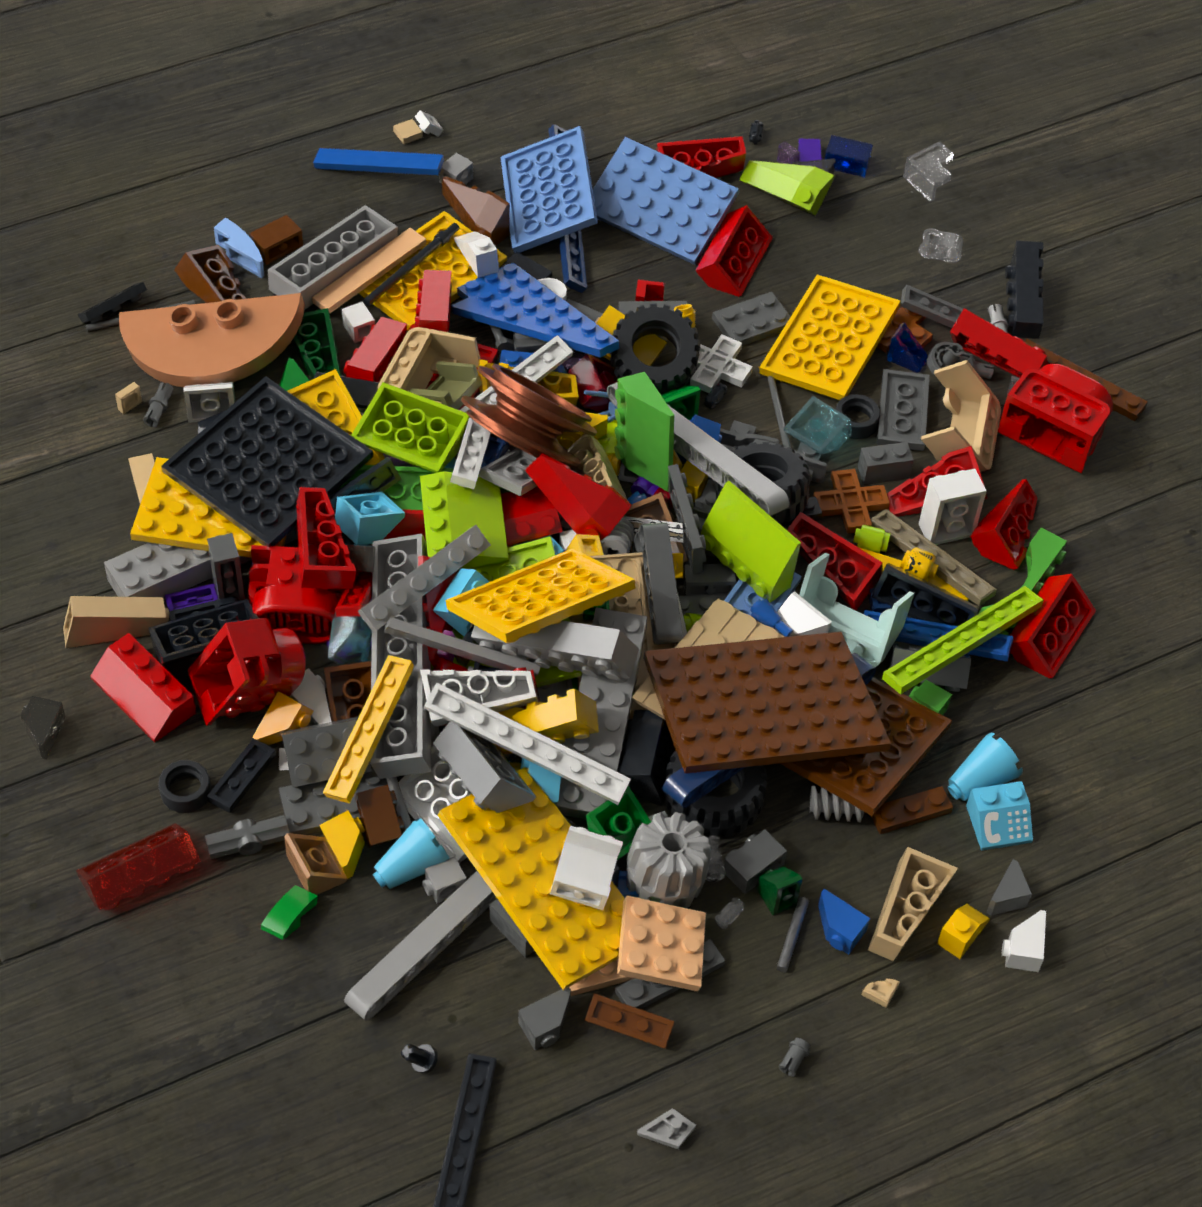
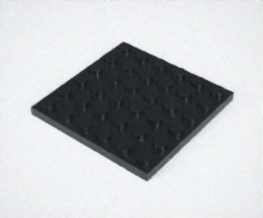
[161,376,373,547]

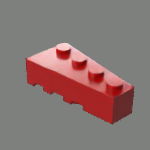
[950,308,1048,378]
[787,512,883,611]

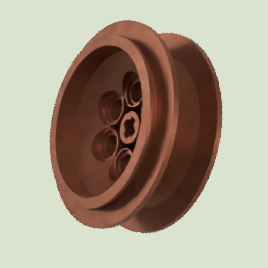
[461,364,597,466]

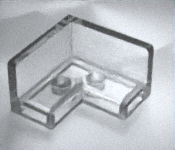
[903,141,954,201]

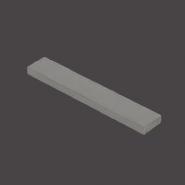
[384,618,540,677]

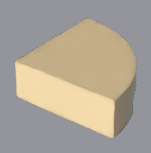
[862,979,900,1008]

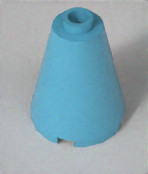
[948,733,1023,801]
[373,818,450,889]

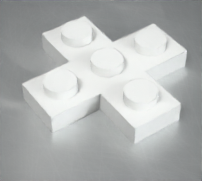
[690,335,753,393]

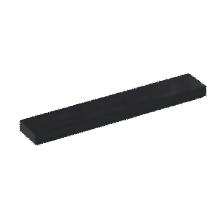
[433,1053,497,1207]

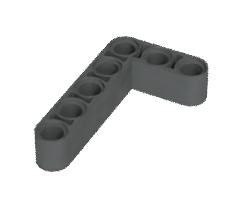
[632,523,682,645]

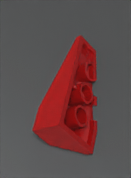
[887,446,988,517]
[970,479,1037,570]

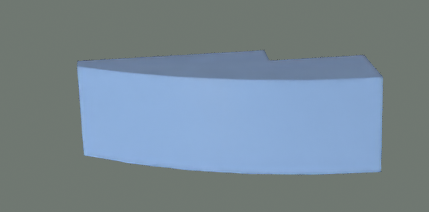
[214,217,264,278]

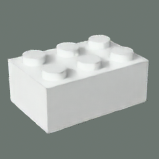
[919,469,986,545]

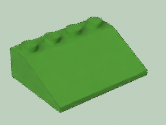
[614,372,675,492]

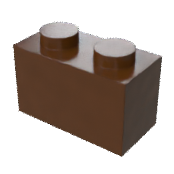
[249,215,303,265]
[354,785,405,848]

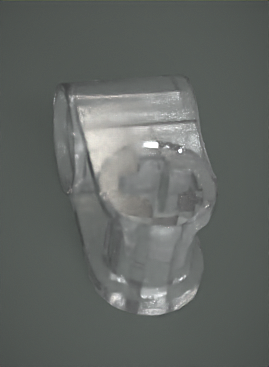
[919,228,963,263]

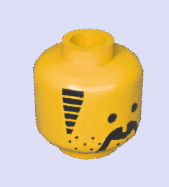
[900,547,939,581]

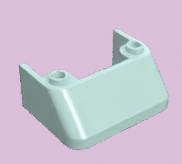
[799,553,914,667]

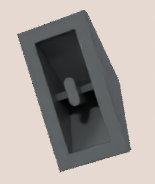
[986,859,1032,915]

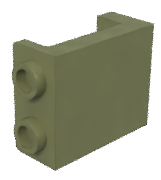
[408,361,482,410]

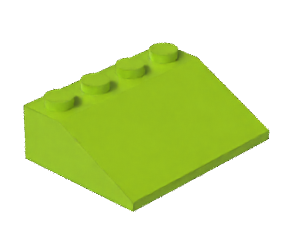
[351,382,470,473]
[420,471,509,570]
[701,481,801,603]

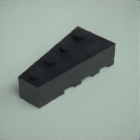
[1005,240,1043,339]

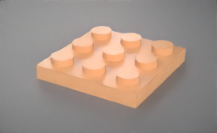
[617,896,706,991]

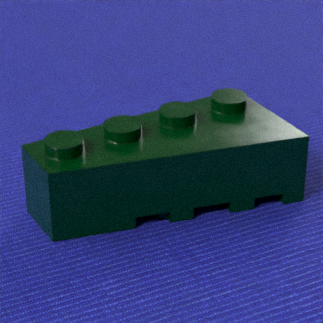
[291,308,342,380]

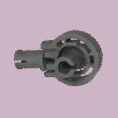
[927,342,994,379]

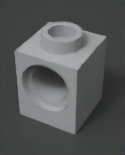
[439,153,473,185]
[423,856,466,904]

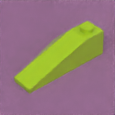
[740,160,835,216]

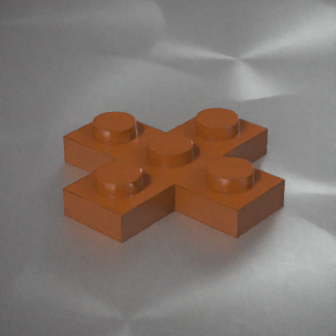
[877,307,933,353]
[813,469,890,533]

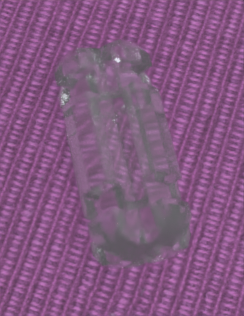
[715,898,745,929]

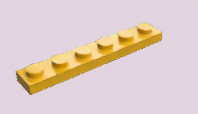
[323,655,414,803]

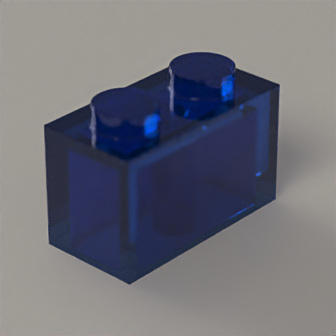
[823,135,873,177]

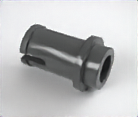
[779,1038,810,1077]

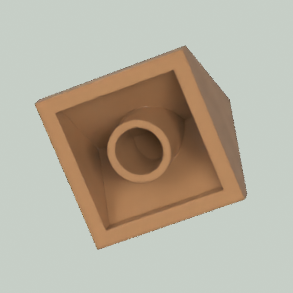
[284,833,348,895]

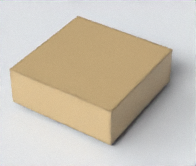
[393,119,423,144]
[115,382,142,414]

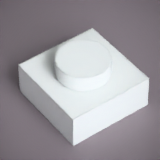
[415,110,443,136]

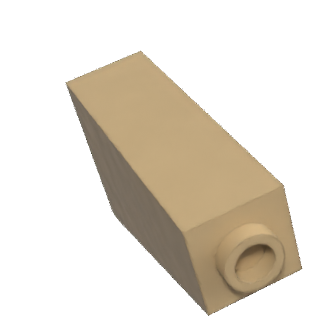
[63,596,169,648]

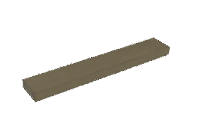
[870,509,997,606]

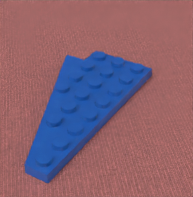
[451,263,619,357]

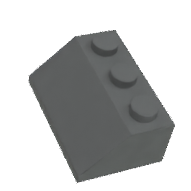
[889,641,971,692]

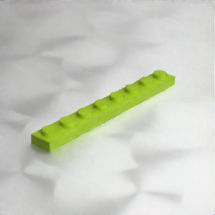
[882,586,1043,694]

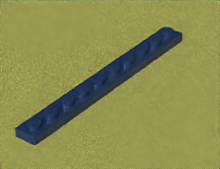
[549,124,587,293]

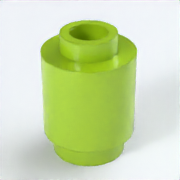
[853,524,891,553]

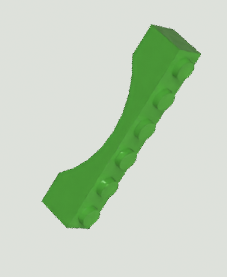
[977,528,1067,636]

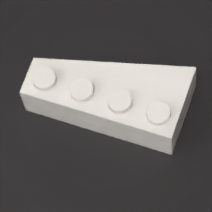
[420,670,538,727]

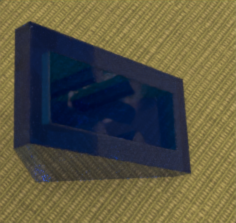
[887,323,928,373]

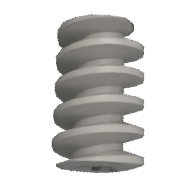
[601,518,634,555]
[810,786,864,822]

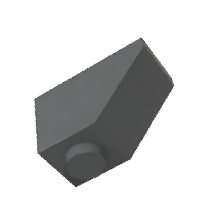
[518,987,571,1050]

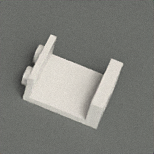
[550,826,623,910]

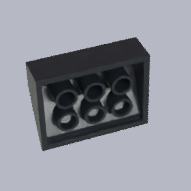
[148,599,259,664]

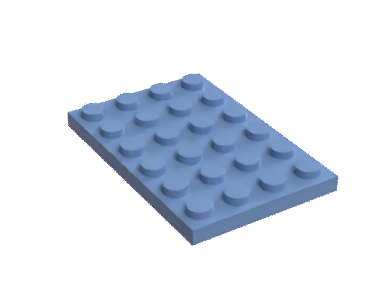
[501,126,598,253]
[593,137,739,265]

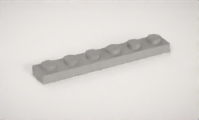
[358,525,491,632]

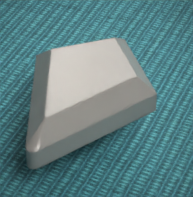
[637,1108,696,1149]

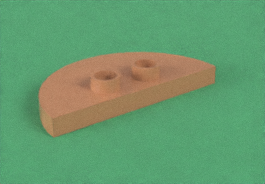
[119,293,305,387]

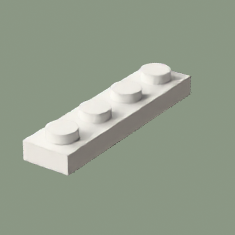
[450,418,491,489]

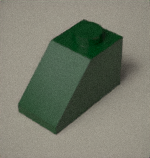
[757,867,802,916]

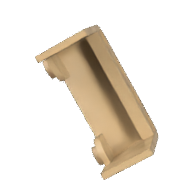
[378,327,480,404]
[921,360,1001,472]

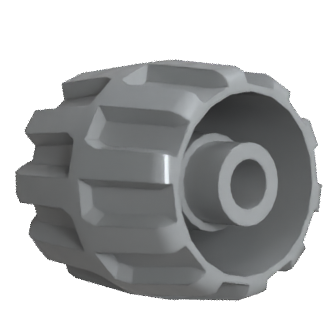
[626,812,711,908]

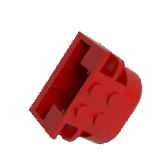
[998,364,1113,473]
[248,545,354,644]
[188,618,306,726]

